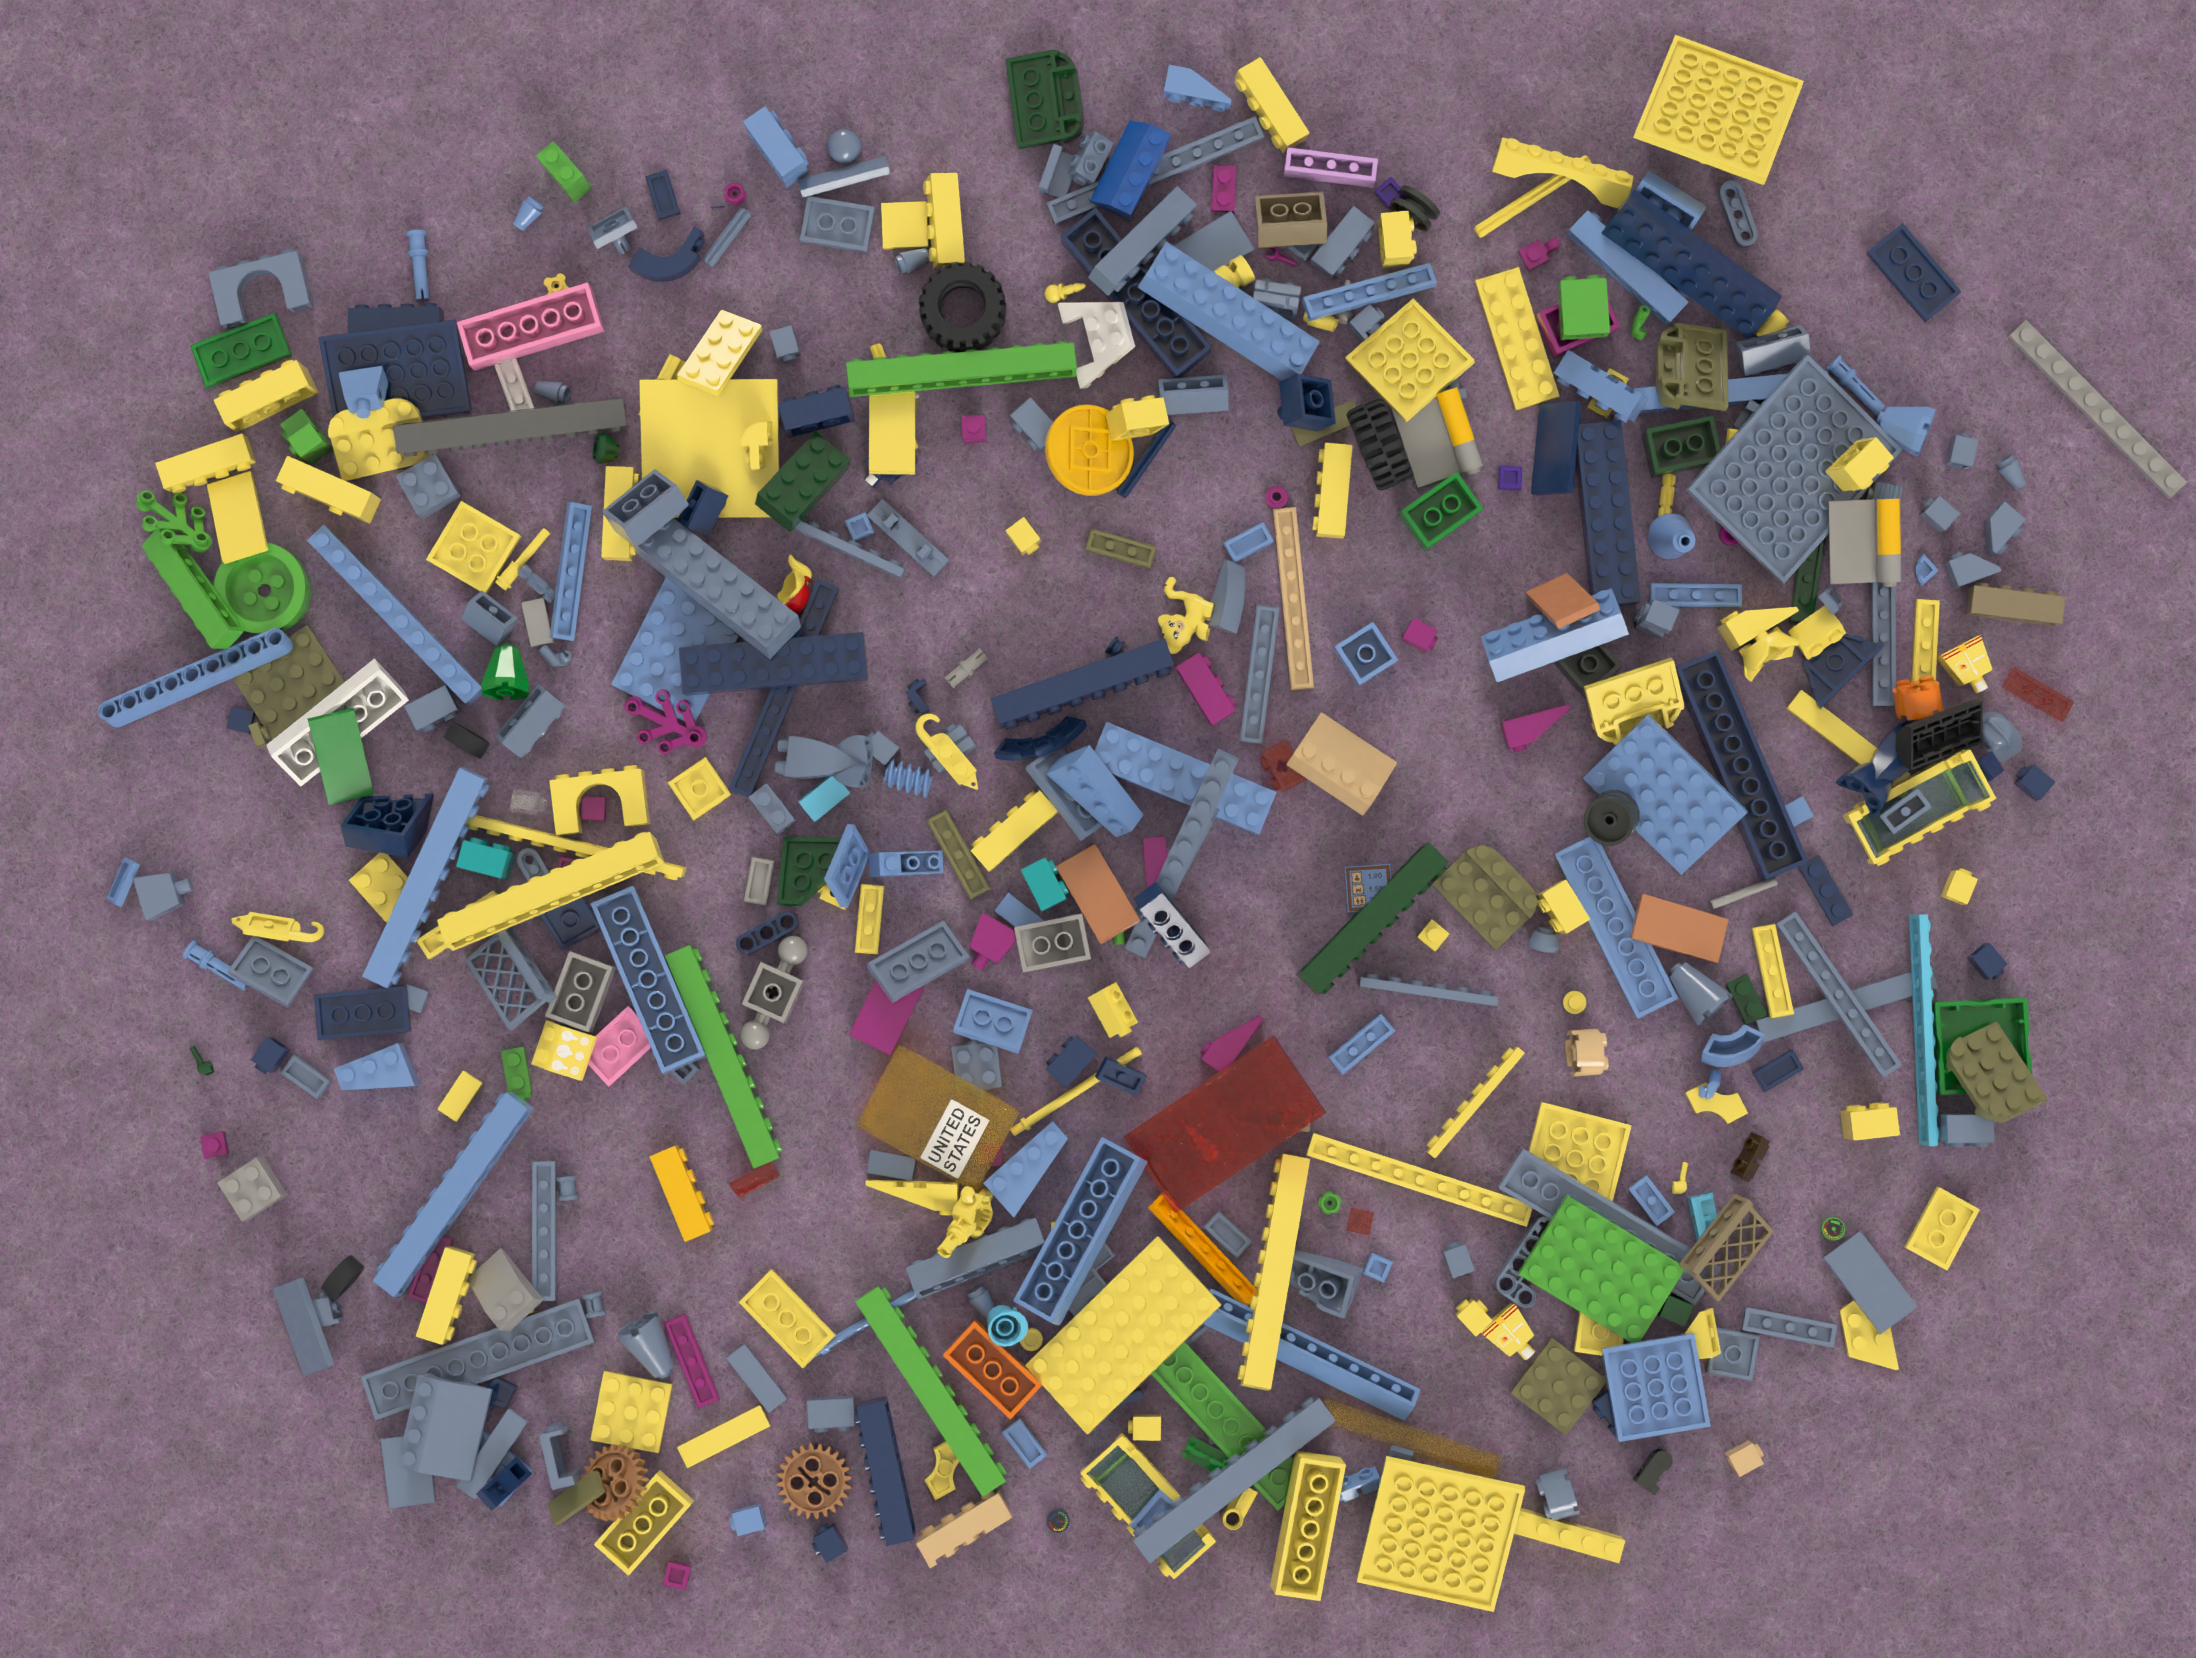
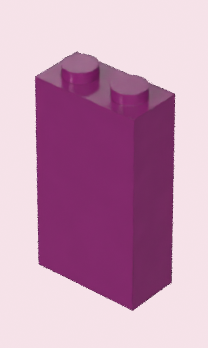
[849,981,926,1055]

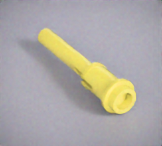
[495,528,550,591]

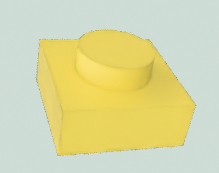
[1417,919,1449,952]

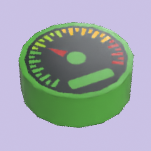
[1820,1217,1845,1240]

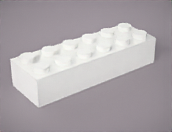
[267,658,408,786]

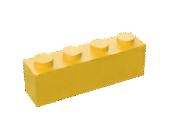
[649,1145,714,1242]

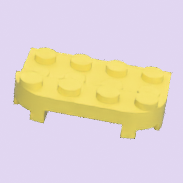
[328,398,432,481]
[1584,657,1684,745]

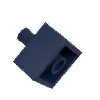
[1277,374,1336,431]

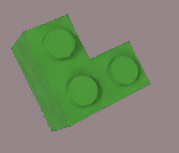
[280,409,333,464]

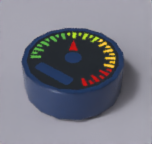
[1046,1508,1070,1533]

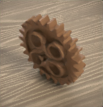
[776,1442,852,1519]
[580,1444,649,1522]

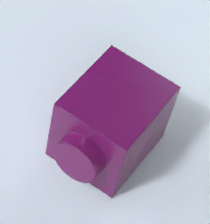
[962,415,986,443]
[1401,617,1438,653]

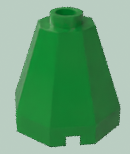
[482,643,529,700]

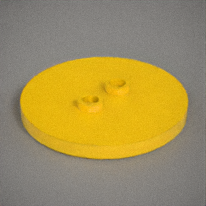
[1045,405,1134,496]

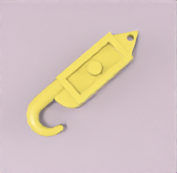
[915,714,978,790]
[232,912,324,942]

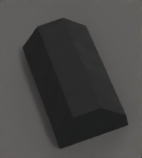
[1896,699,1983,770]

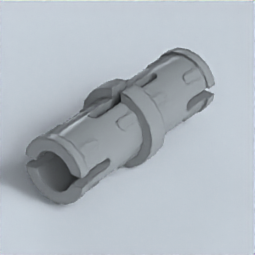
[944,648,988,688]

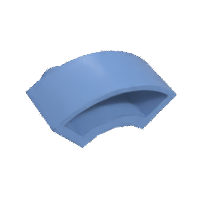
[1701,1024,1765,1067]

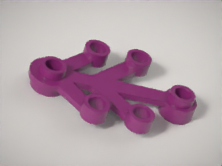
[624,689,707,754]

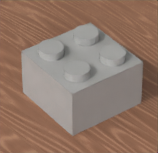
[218,1156,288,1222]

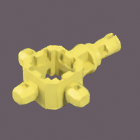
[937,1186,993,1258]

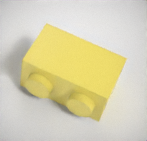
[1788,605,1846,660]

